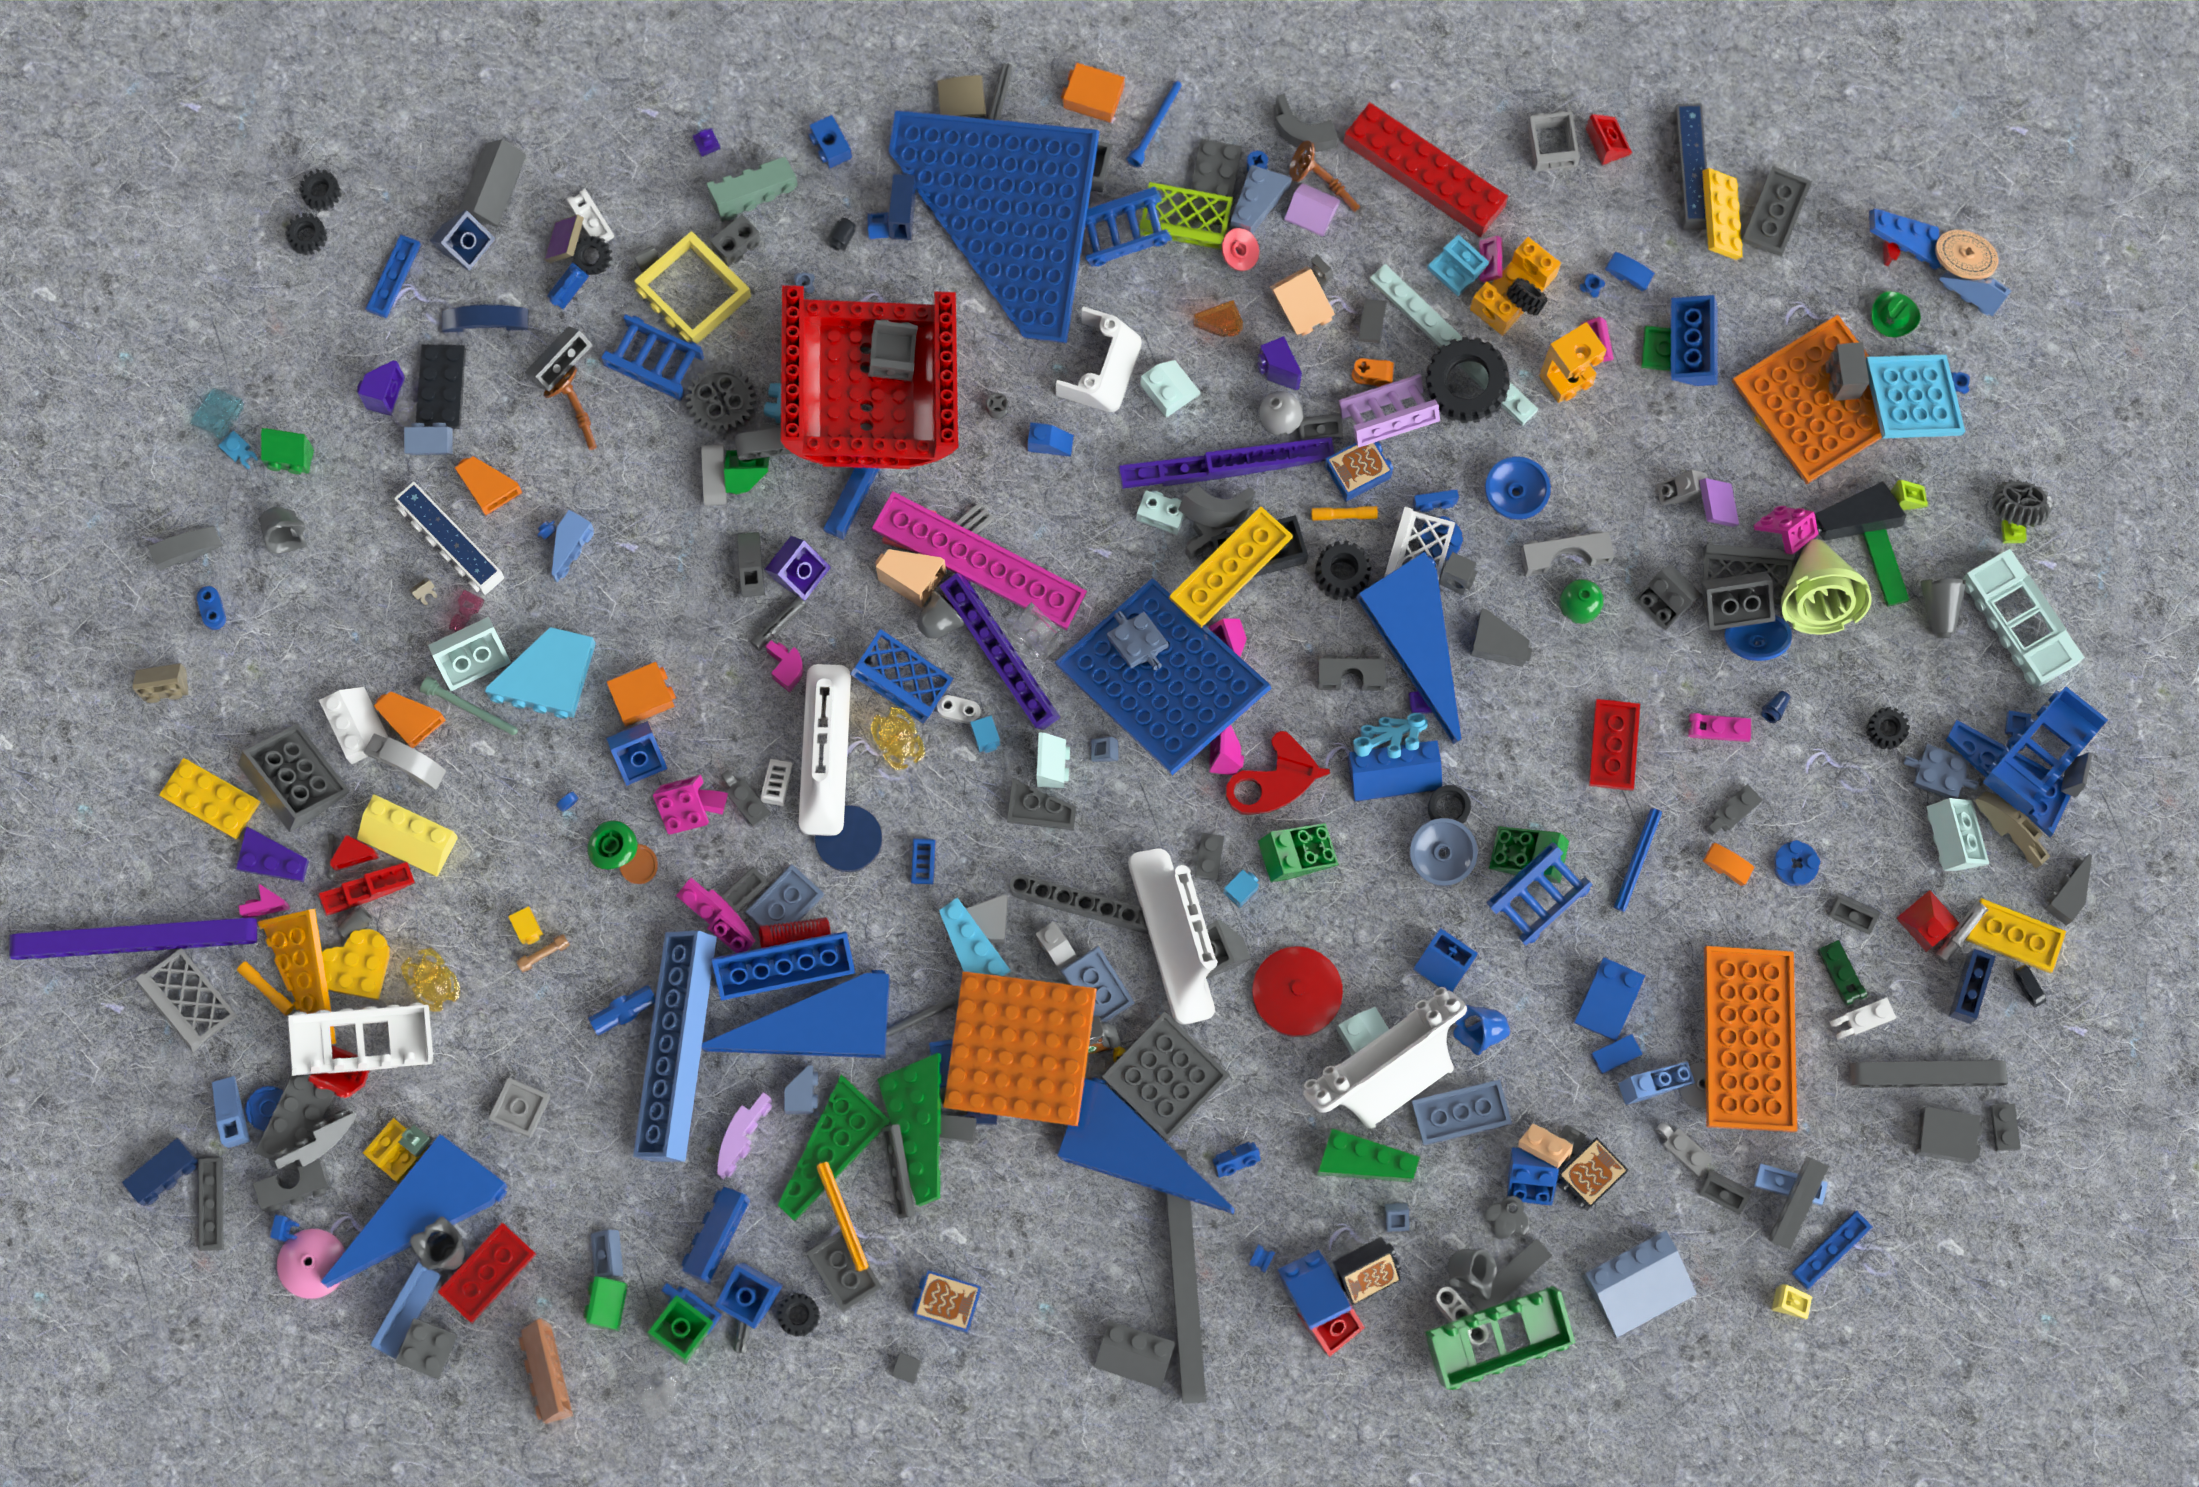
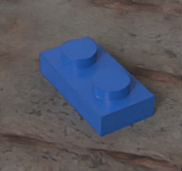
[1412,489,1459,512]

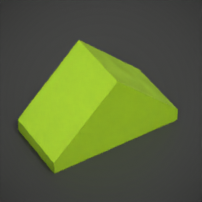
[1890,480,1928,510]

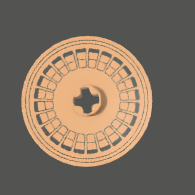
[1935,230,1998,280]

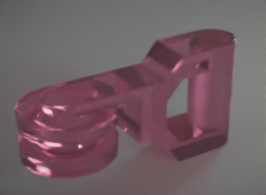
[449,590,485,632]

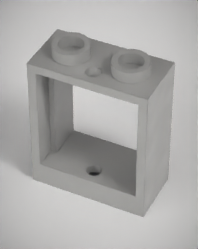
[1527,111,1580,172]

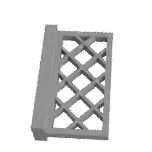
[135,948,237,1052]

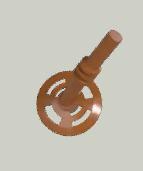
[1289,140,1360,212]
[543,366,597,450]

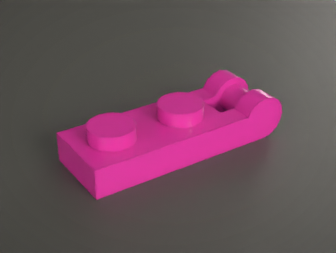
[1688,713,1751,742]

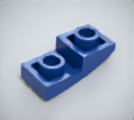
[1605,252,1655,292]

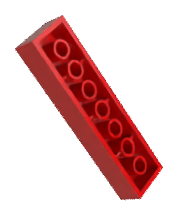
[1343,102,1508,238]

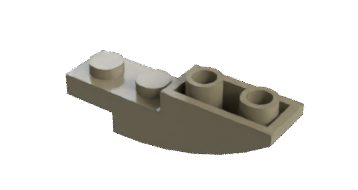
[1974,791,2051,869]

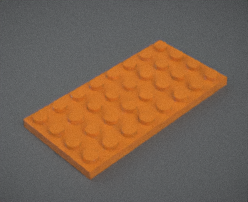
[1704,946,1797,1132]

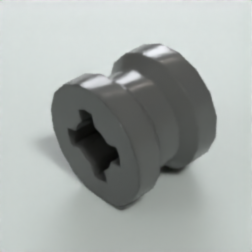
[986,393,1008,419]

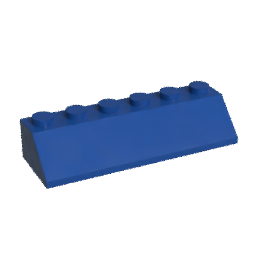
[712,931,855,1001]

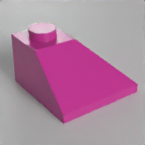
[1208,619,1247,657]
[1209,725,1244,776]

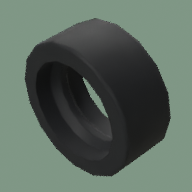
[1428,785,1471,824]

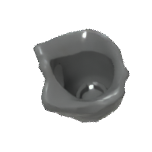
[258,507,307,554]
[917,590,966,639]
[410,1217,465,1270]
[1447,1249,1497,1300]

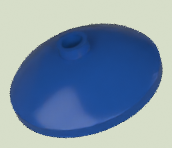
[1485,456,1551,520]
[1725,615,1792,661]

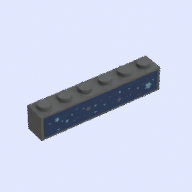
[1670,103,1707,230]

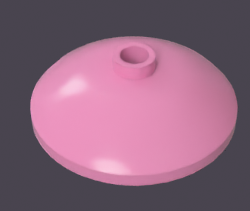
[277,1229,345,1299]

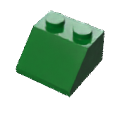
[261,428,314,475]
[648,1295,714,1365]

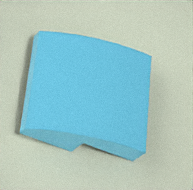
[1427,234,1489,296]

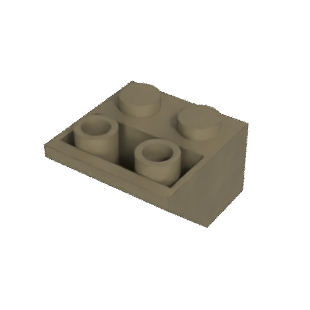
[132,663,189,703]

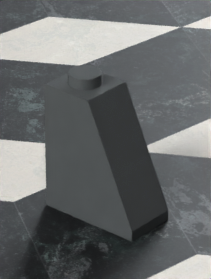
[1471,608,1532,667]

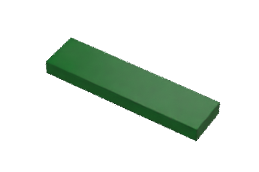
[1863,529,1910,607]

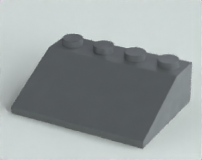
[238,724,350,832]

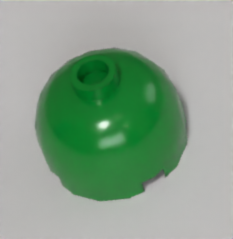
[1559,579,1604,624]

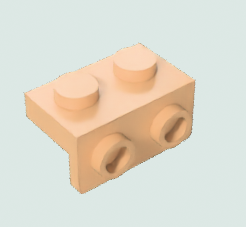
[1518,1124,1573,1168]

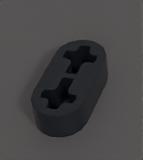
[2013,965,2046,1008]

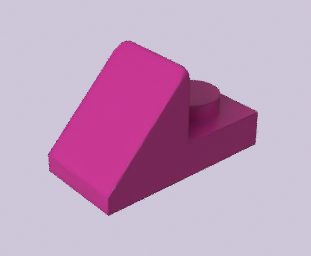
[239,884,290,918]

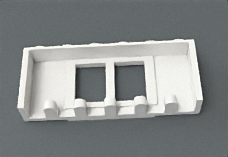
[288,1003,433,1075]

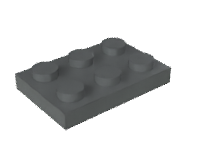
[807,1231,883,1313]

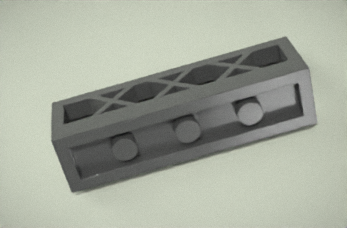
[1768,1156,1829,1250]

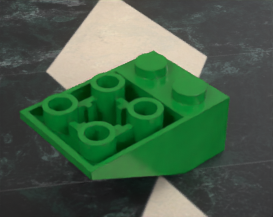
[1258,823,1339,883]
[1489,826,1569,883]

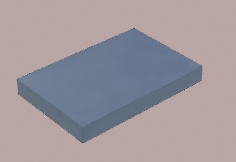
[745,864,825,933]
[1060,946,1135,1022]

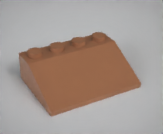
[519,1318,573,1424]

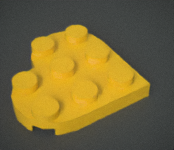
[322,929,390,1001]

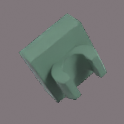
[399,1125,432,1158]

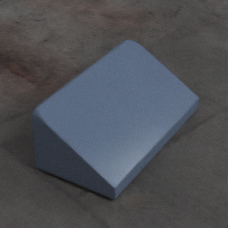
[591,1229,623,1278]

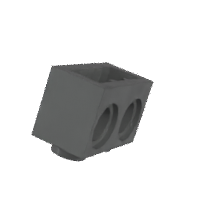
[710,214,761,267]

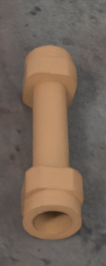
[516,934,570,973]

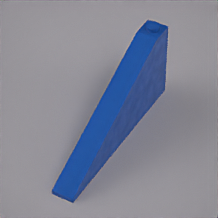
[1356,552,1462,744]
[702,970,890,1059]
[1058,1077,1235,1214]
[321,1134,507,1288]

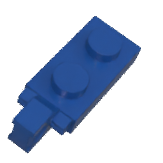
[661,1283,723,1335]

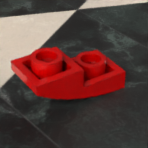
[1883,240,1902,267]

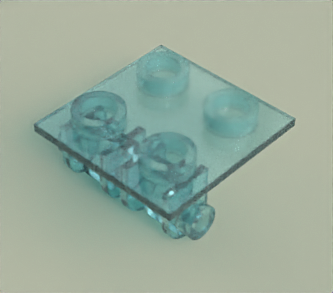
[190,388,244,440]

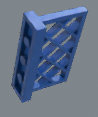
[850,629,954,724]

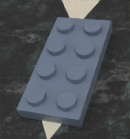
[1411,1079,1512,1146]

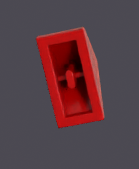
[330,835,379,871]

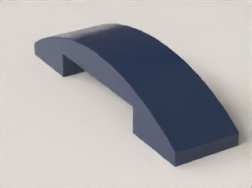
[442,305,529,333]

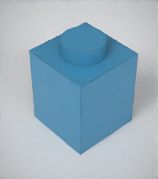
[970,715,1000,753]
[1223,870,1259,908]

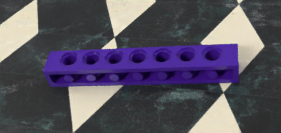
[940,573,1061,730]

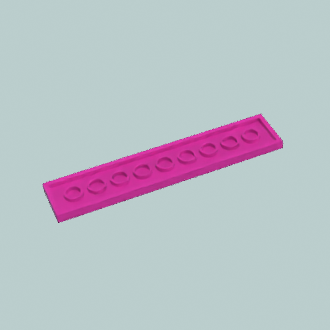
[872,491,1087,631]

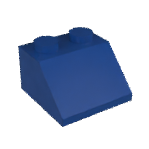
[606,721,668,786]
[715,1262,783,1329]

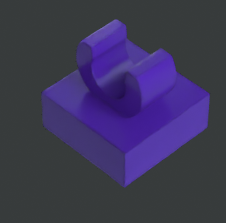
[692,128,721,157]

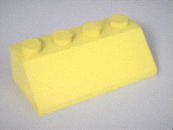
[357,794,458,877]

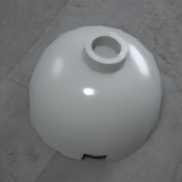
[1259,391,1303,435]

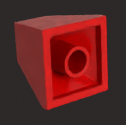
[1896,890,1959,952]

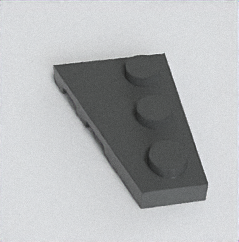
[1007,778,1076,831]

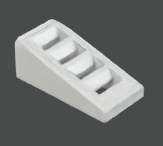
[761,759,792,806]

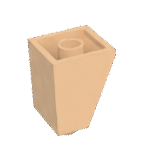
[1270,266,1335,336]
[875,549,946,608]

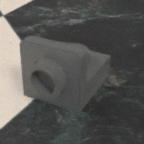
[1311,254,1334,288]

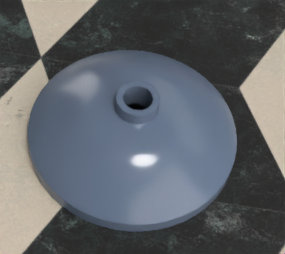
[1410,818,1478,886]

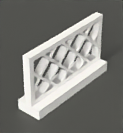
[1384,507,1455,581]

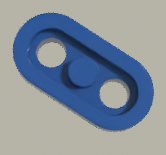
[197,586,226,630]

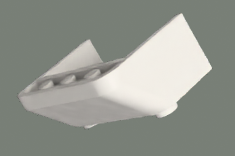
[1056,306,1141,412]

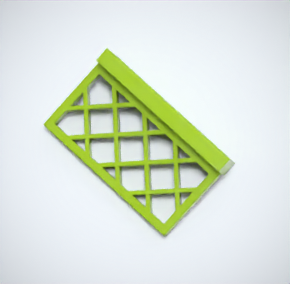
[1139,182,1233,250]

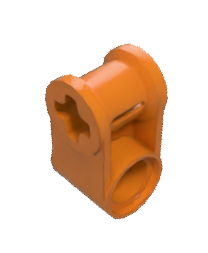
[1351,358,1394,387]

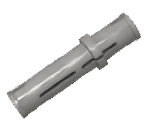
[1935,901,1988,963]

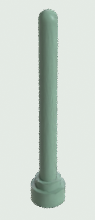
[420,676,518,735]

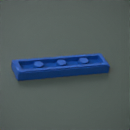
[366,234,421,319]
[1791,1210,1873,1290]

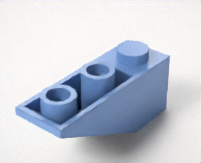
[1939,272,2011,316]
[552,510,594,583]
[1618,1061,1695,1105]
[212,1076,251,1148]

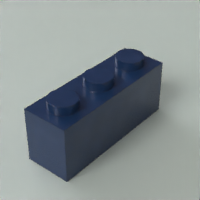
[1949,949,1996,1024]
[122,1137,198,1206]

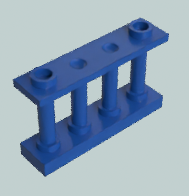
[1085,187,1172,267]
[601,314,704,401]
[1486,842,1593,945]

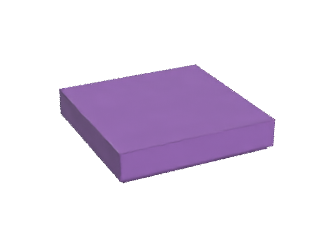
[1699,478,1739,527]

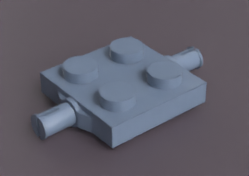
[1107,611,1168,670]
[1903,744,1979,799]

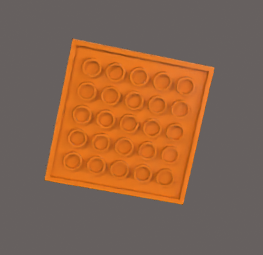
[1731,315,1882,485]
[944,971,1097,1126]

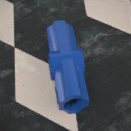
[588,985,656,1036]

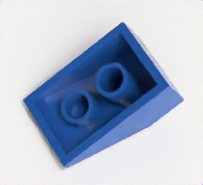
[1574,957,1646,1041]
[1277,1249,1352,1330]

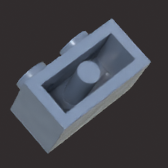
[404,423,453,455]

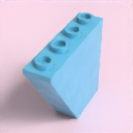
[485,627,596,719]

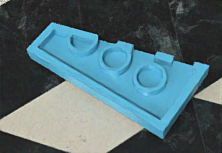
[939,897,1011,976]

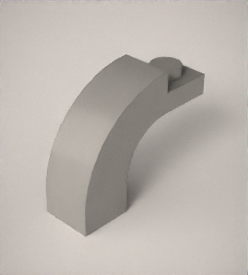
[364,733,446,790]

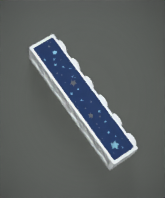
[394,482,504,595]

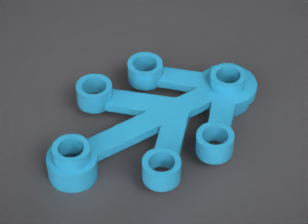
[1353,713,1428,758]

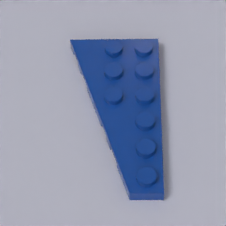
[1946,720,2071,838]

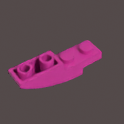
[676,878,755,953]

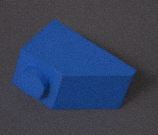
[1028,422,1074,457]

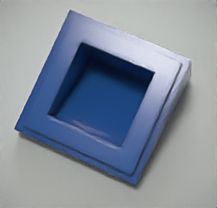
[867,212,890,239]

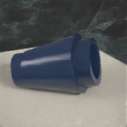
[1761,691,1791,723]

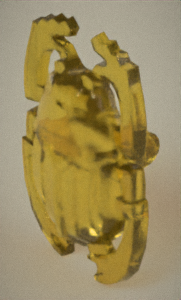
[871,707,926,771]
[400,947,461,1012]

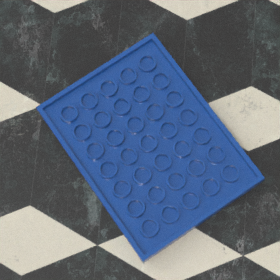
[1055,578,1271,776]

